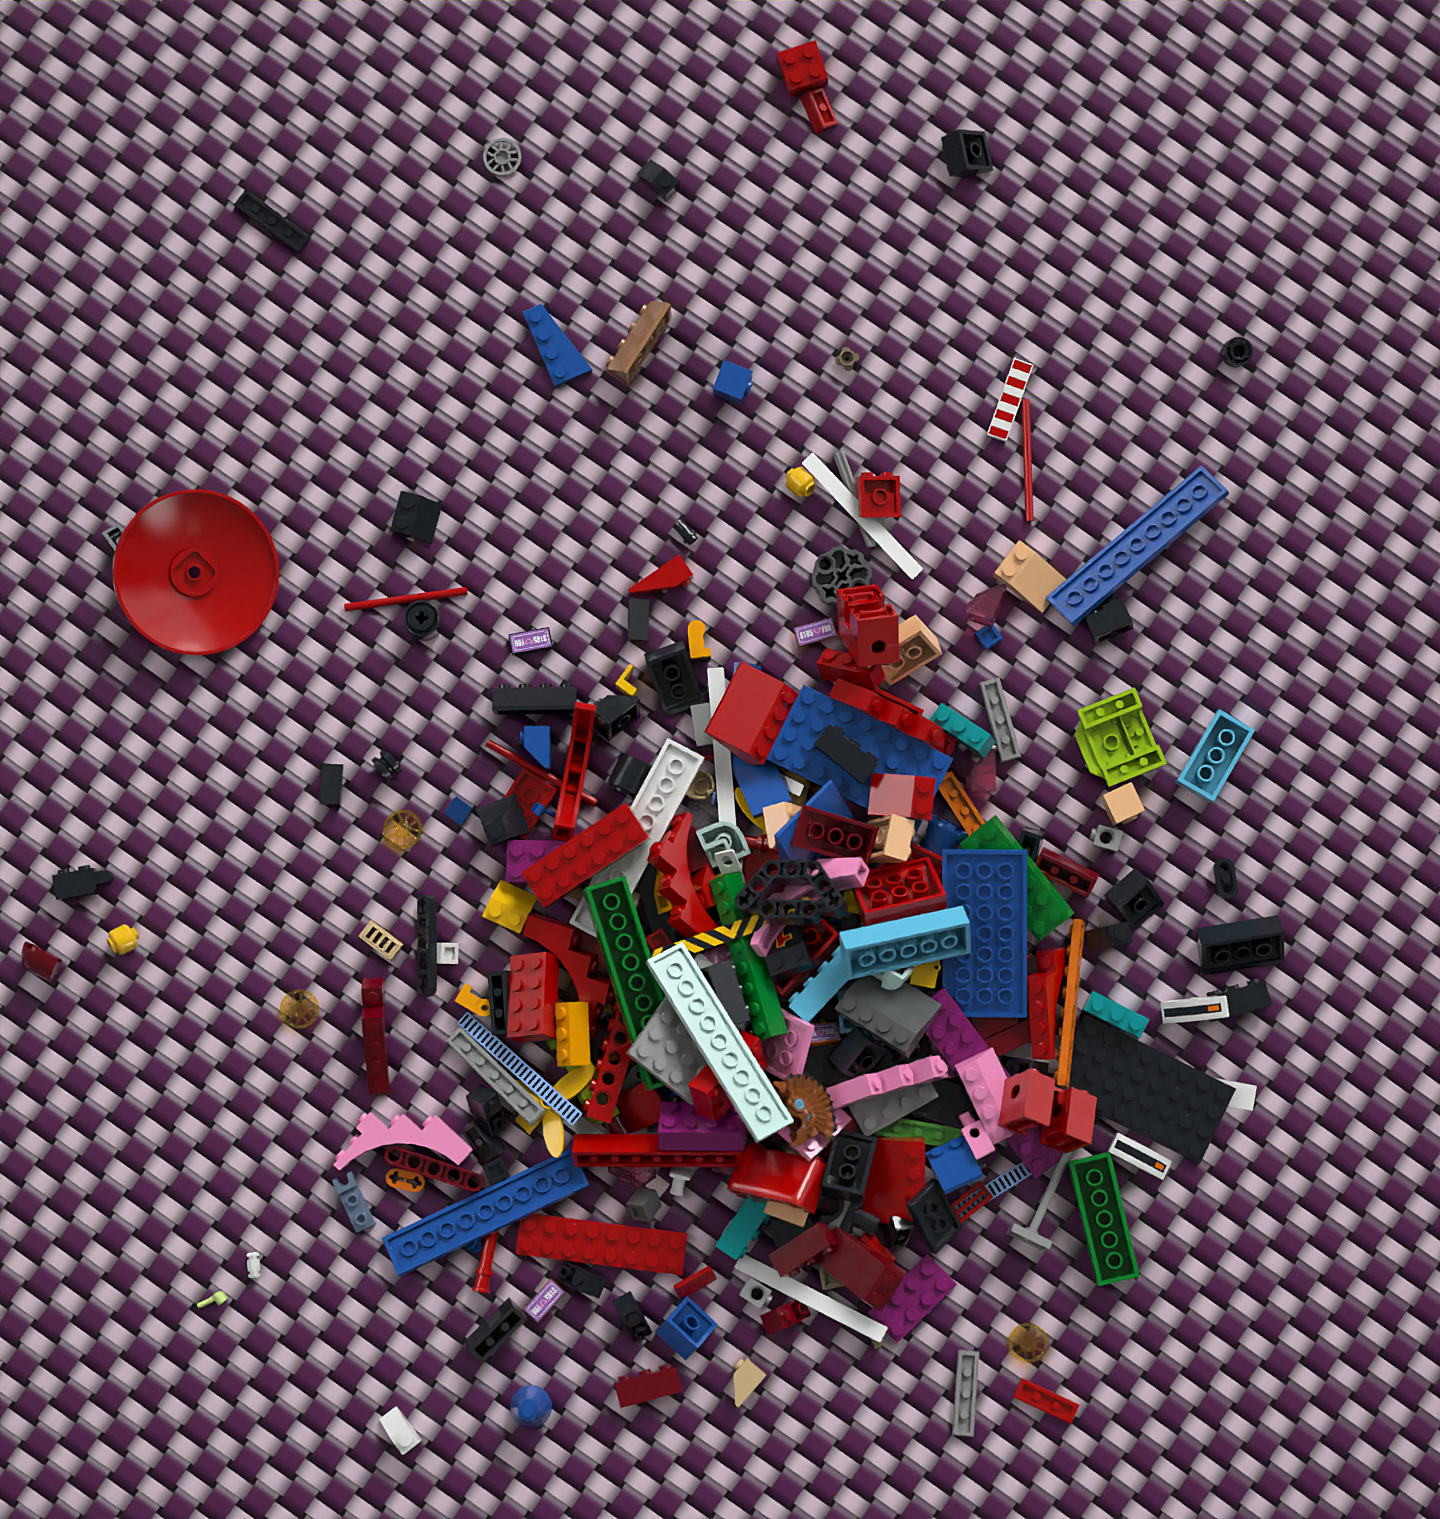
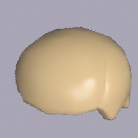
[686,770,716,801]

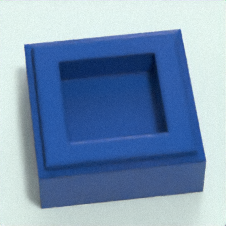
[974,622,1003,651]

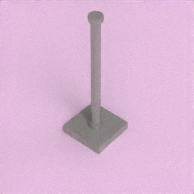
[1006,1151,1073,1252]

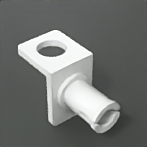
[714,849,746,884]
[669,1167,693,1196]

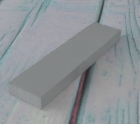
[979,678,1021,763]
[952,1350,979,1437]

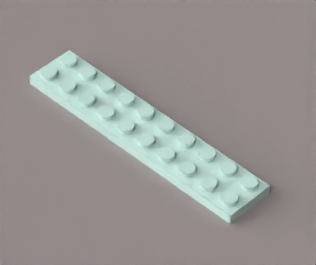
[646,942,794,1143]

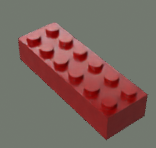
[521,803,651,908]

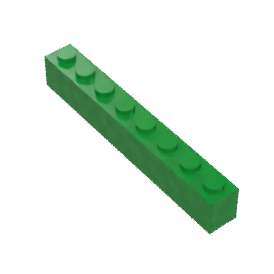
[709,872,788,1041]

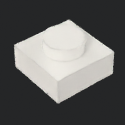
[437,942,459,964]

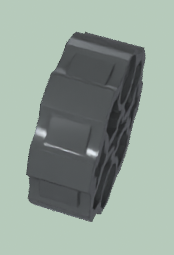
[811,546,872,607]

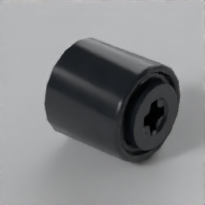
[403,600,443,641]
[608,753,652,799]

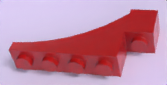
[1027,948,1066,1060]

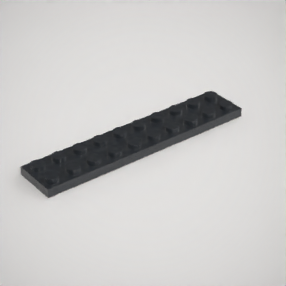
[802,1044,980,1136]

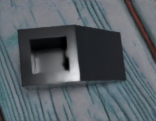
[466,1084,507,1136]
[556,1260,607,1299]
[612,1291,653,1342]

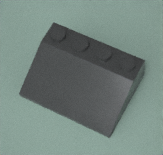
[835,975,943,1058]

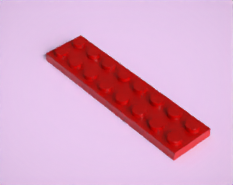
[516,1213,688,1275]

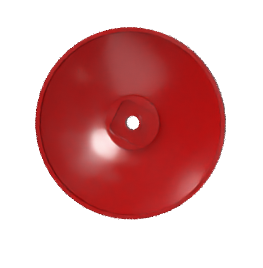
[112,489,279,655]

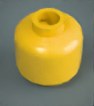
[785,467,816,497]
[106,924,139,955]

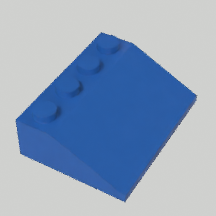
[774,780,853,875]

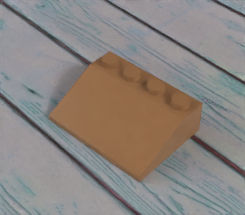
[606,301,672,386]

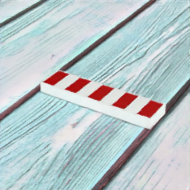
[987,358,1033,442]

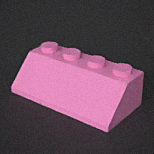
[954,1048,1015,1144]

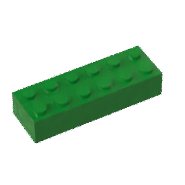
[959,815,1074,942]
[1068,1152,1140,1286]

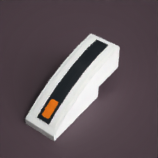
[1160,996,1229,1024]
[1107,1133,1172,1180]

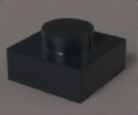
[482,1157,510,1185]

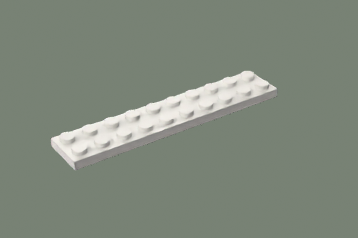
[569,738,705,938]

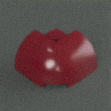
[21,941,62,982]

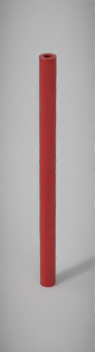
[1021,399,1034,522]
[344,587,468,612]
[485,739,598,807]

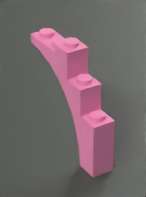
[750,857,869,957]
[826,1055,957,1109]
[333,1112,474,1170]

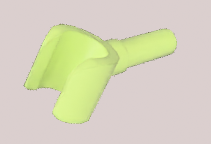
[197,1291,228,1308]

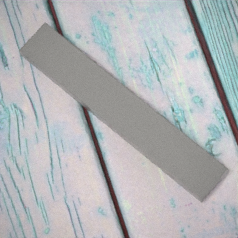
[446,1027,546,1126]

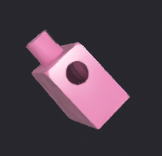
[959,1111,995,1160]

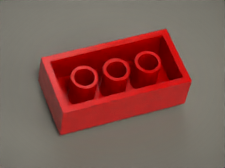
[507,952,559,1043]
[688,1030,768,1122]

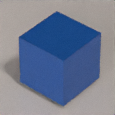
[713,360,753,405]

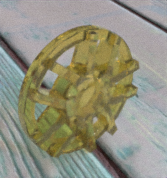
[383,810,422,849]
[280,989,319,1028]
[1008,1323,1048,1363]

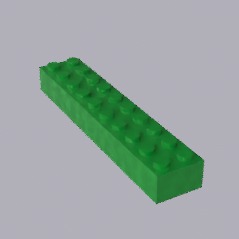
[582,875,665,1090]

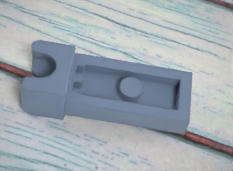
[332,1171,376,1233]

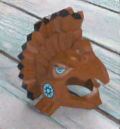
[772,1074,838,1147]

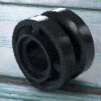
[1221,337,1253,368]
[371,749,403,781]

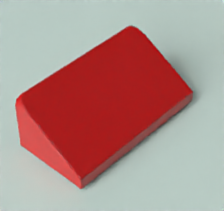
[800,88,838,133]
[673,1265,717,1299]

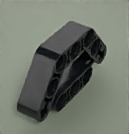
[734,860,848,925]

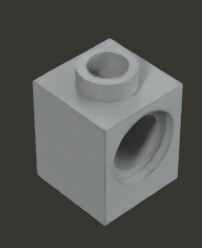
[1089,825,1123,853]
[739,1276,773,1309]

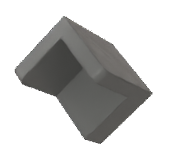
[626,1188,662,1222]

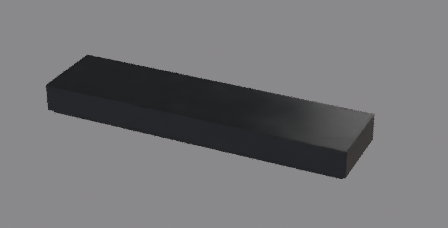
[234,189,311,254]

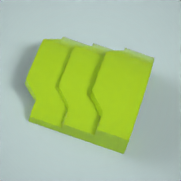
[1075,687,1167,787]

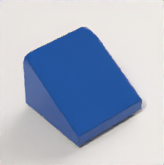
[444,796,473,825]

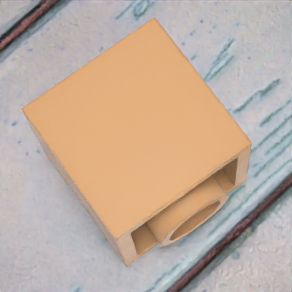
[1100,782,1145,826]

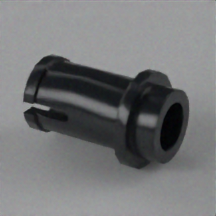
[673,519,698,546]

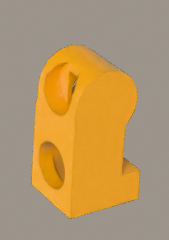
[688,620,711,660]
[455,983,490,1017]

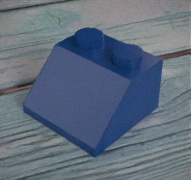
[520,726,552,772]
[925,1136,984,1194]
[655,1296,718,1361]

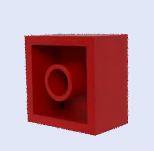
[777,40,828,97]

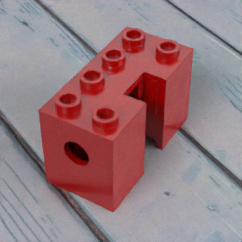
[836,584,900,668]
[999,1069,1097,1154]

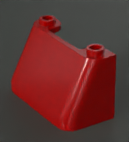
[727,1142,827,1214]

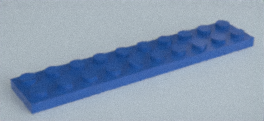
[1046,466,1229,627]
[382,1148,590,1277]

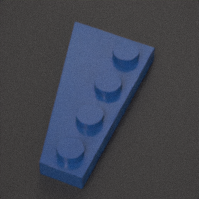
[523,304,593,387]

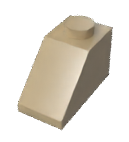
[733,1357,766,1408]

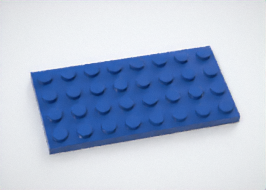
[766,685,953,834]
[942,849,1027,1018]

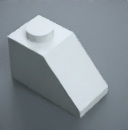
[380,1406,422,1455]

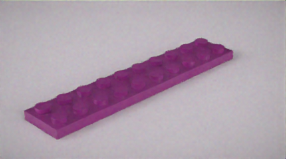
[925,987,1063,1179]

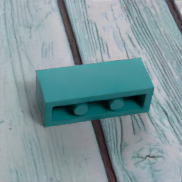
[930,703,996,758]
[1082,991,1150,1039]
[715,1197,771,1260]

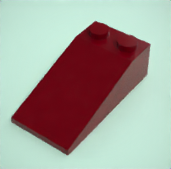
[790,804,879,867]
[816,1225,906,1312]

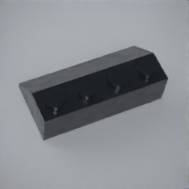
[492,683,577,715]
[1196,915,1285,975]

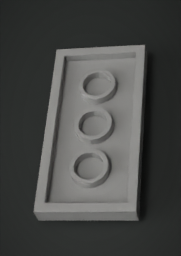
[848,1059,938,1136]

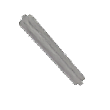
[834,451,877,548]

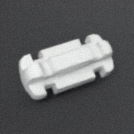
[247,1252,261,1278]

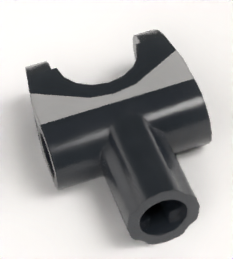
[814,1198,882,1236]

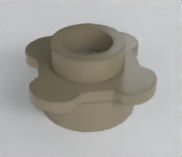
[835,347,859,371]

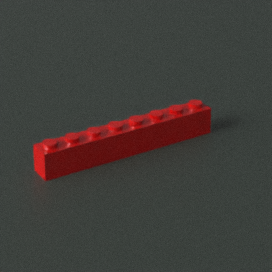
[572,1134,743,1167]

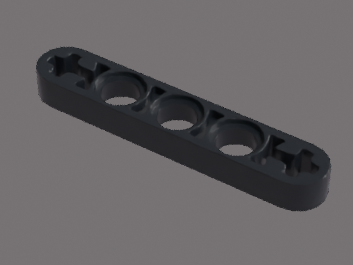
[417,894,437,997]

